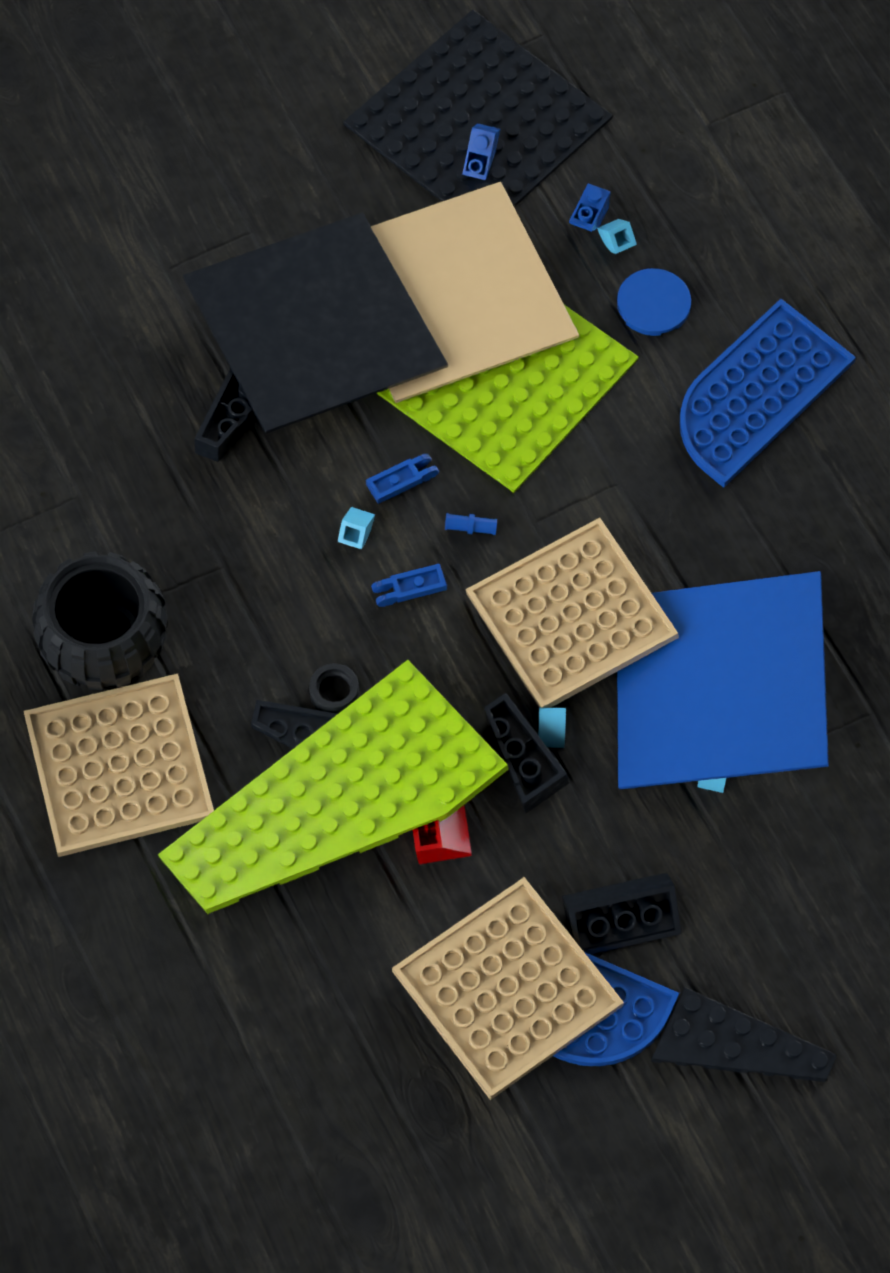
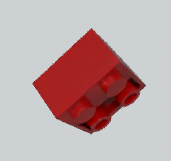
[413,805,472,864]

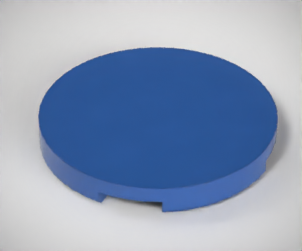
[617,268,691,336]

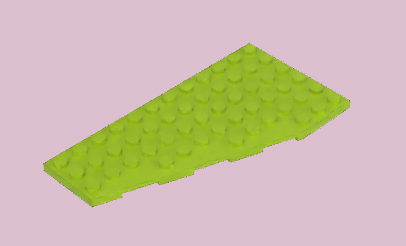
[158,660,509,914]

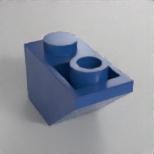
[462,123,500,180]
[569,183,610,232]

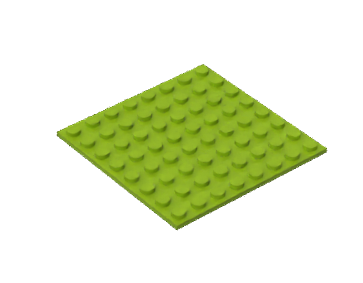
[377,305,639,493]

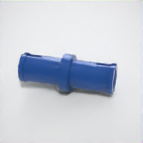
[445,513,497,535]

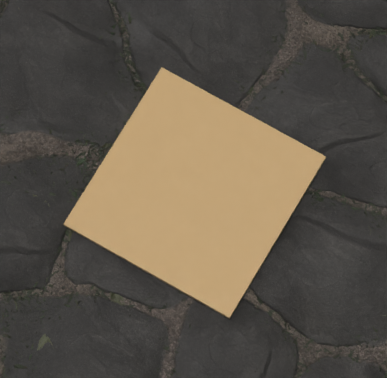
[371,181,579,403]

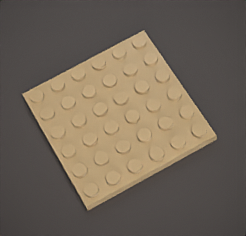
[466,518,679,708]
[24,674,214,857]
[392,877,624,1100]

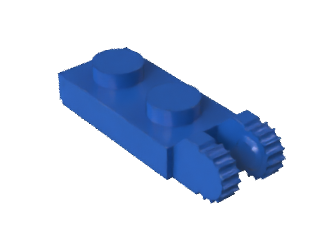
[366,453,439,504]
[371,564,447,607]

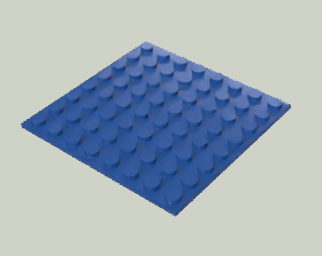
[617,571,829,789]

